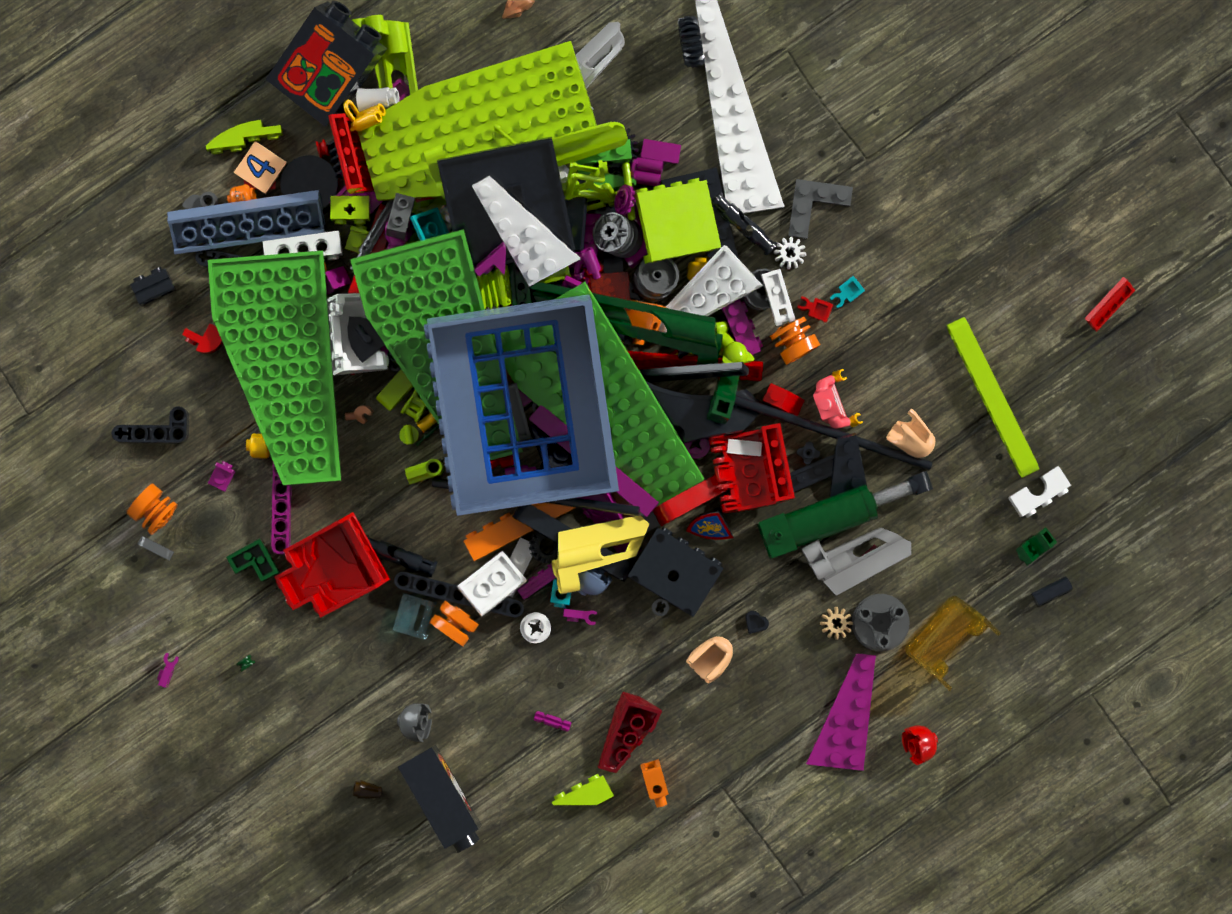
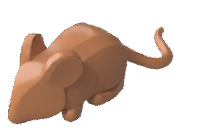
[502,0,535,19]

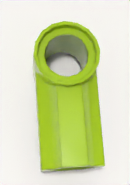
[405,459,444,485]

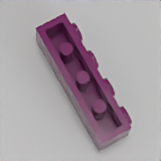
[721,299,763,356]

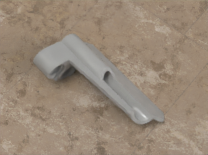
[576,22,625,110]
[801,528,911,596]

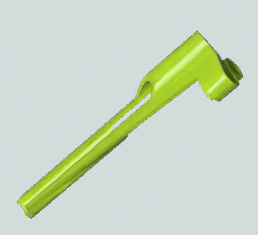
[352,15,434,207]
[424,122,628,201]

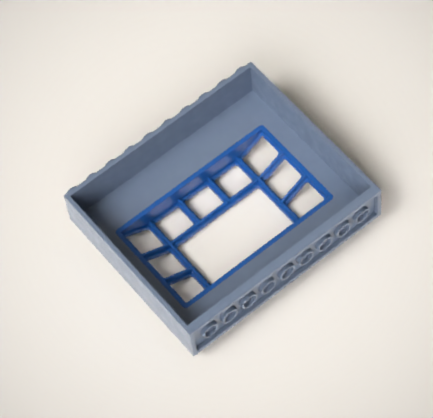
[424,294,619,516]

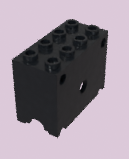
[628,527,724,617]

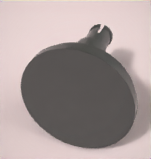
[852,594,910,651]

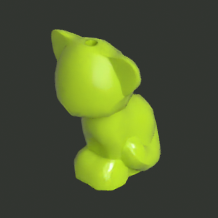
[716,321,754,364]

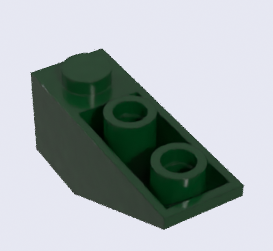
[706,376,739,425]

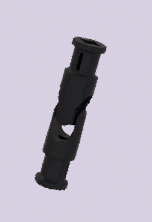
[711,192,777,255]
[366,534,438,578]

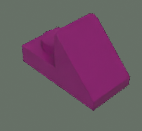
[474,242,506,277]
[325,266,352,295]

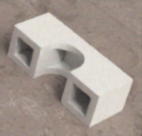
[1008,466,1071,518]

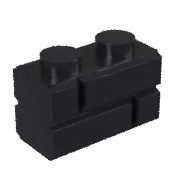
[130,267,176,306]

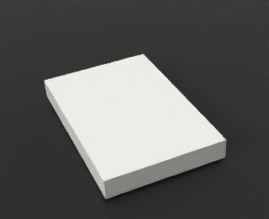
[457,551,527,617]

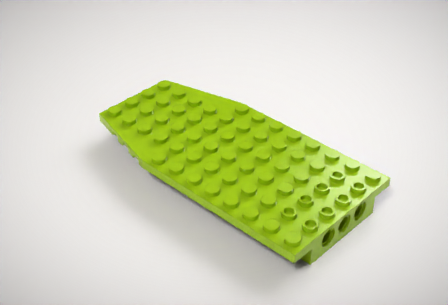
[358,41,597,201]

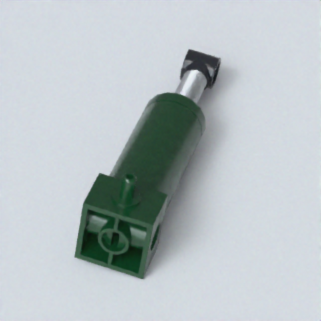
[757,471,933,559]

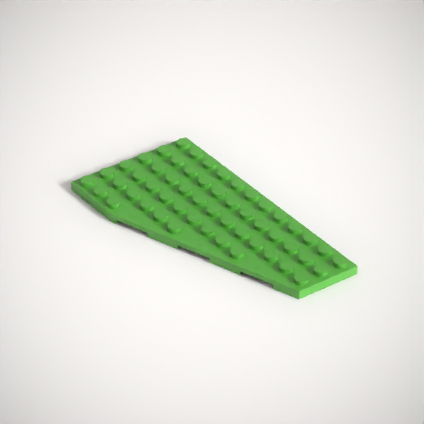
[492,282,704,506]

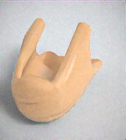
[886,409,935,458]
[686,637,733,684]

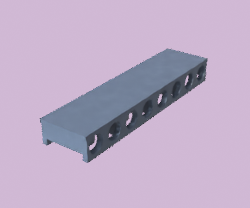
[167,190,325,254]

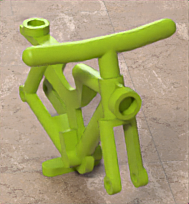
[562,160,635,221]

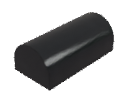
[1031,576,1073,607]

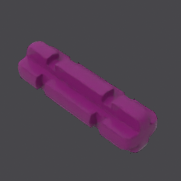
[534,711,571,732]

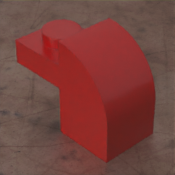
[182,323,223,354]

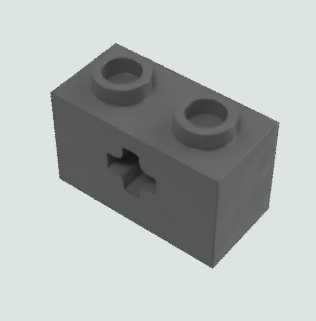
[386,193,415,240]

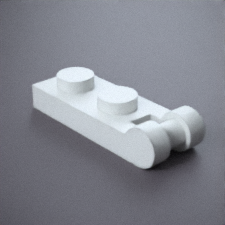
[761,269,795,326]

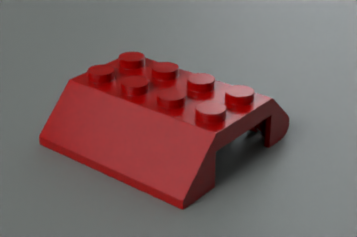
[328,113,375,194]
[708,423,795,513]

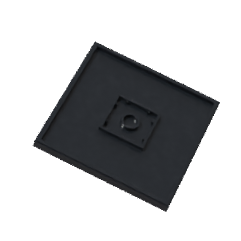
[437,137,575,269]

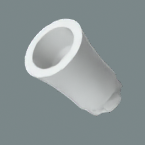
[356,87,400,112]

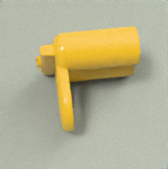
[344,100,386,132]

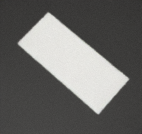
[727,439,762,456]

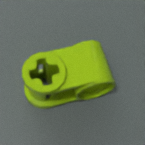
[401,390,426,423]

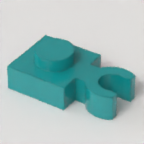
[830,276,865,309]

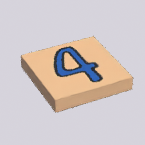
[234,141,287,194]

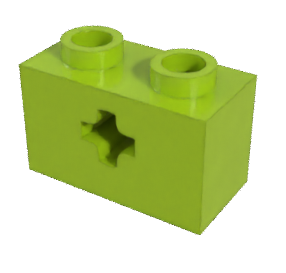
[330,196,371,225]

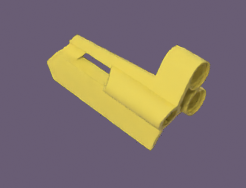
[552,515,649,594]

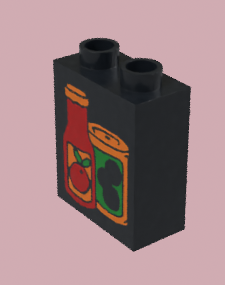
[265,1,387,127]

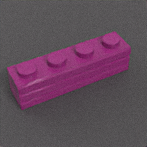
[517,563,556,600]

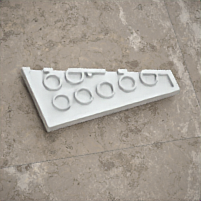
[472,176,580,286]
[658,245,763,332]

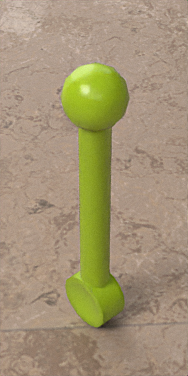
[493,124,517,144]

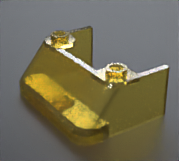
[905,596,1001,691]

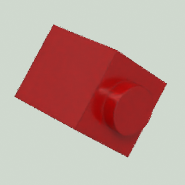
[762,383,805,416]

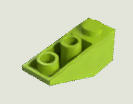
[552,774,614,805]

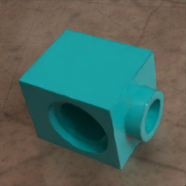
[550,579,571,608]

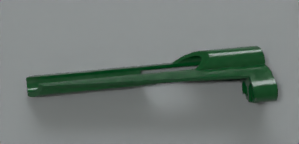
[530,282,723,365]

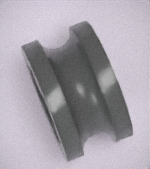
[652,599,669,616]

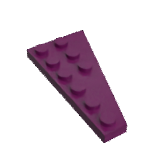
[806,653,876,771]

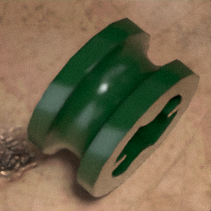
[236,655,256,672]

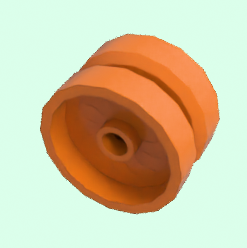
[429,600,479,647]

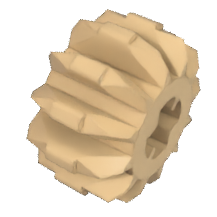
[820,607,853,640]

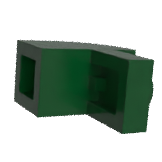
[1016,527,1057,566]

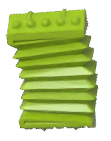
[476,265,512,309]

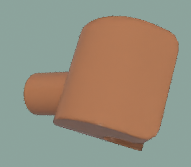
[345,405,374,424]

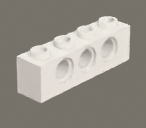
[262,231,343,260]

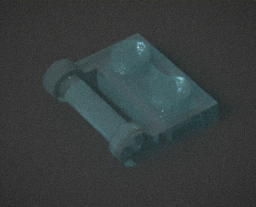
[393,593,437,640]

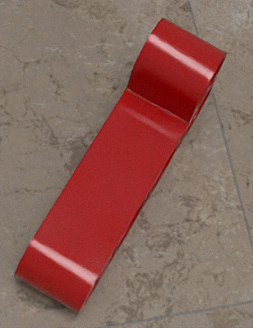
[653,475,727,527]

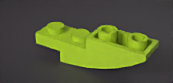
[206,120,283,154]

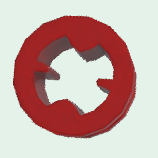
[316,139,329,158]

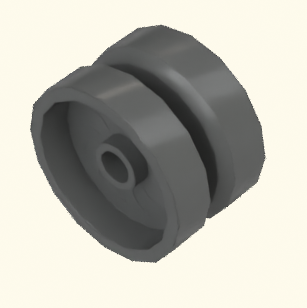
[632,259,679,302]

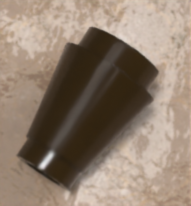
[353,780,382,799]

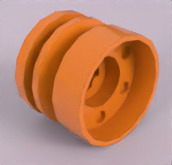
[770,317,821,365]
[126,483,178,535]

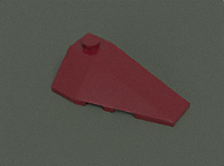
[598,691,662,773]

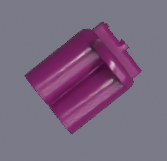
[630,157,664,187]

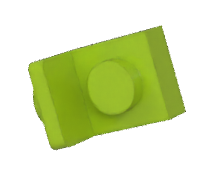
[345,224,369,254]

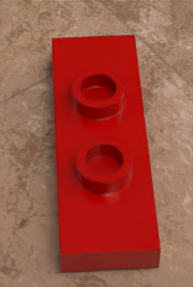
[1084,277,1135,332]

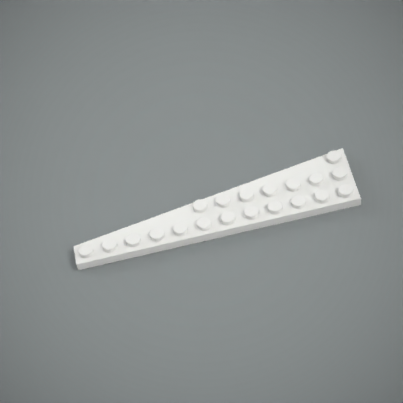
[695,0,784,214]

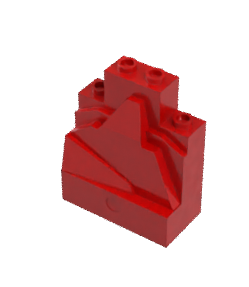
[275,512,390,618]

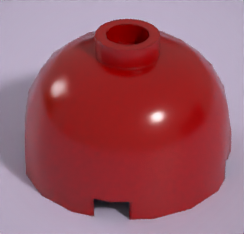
[902,725,938,765]

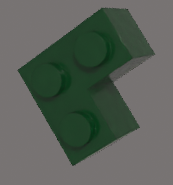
[226,539,280,582]

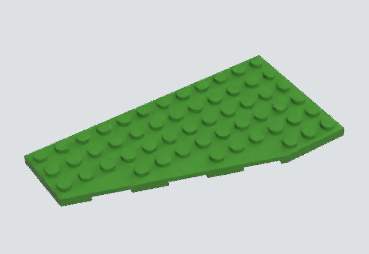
[350,229,523,460]
[208,250,341,485]

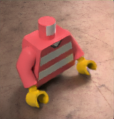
[813,369,863,429]

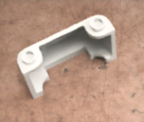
[327,293,389,375]

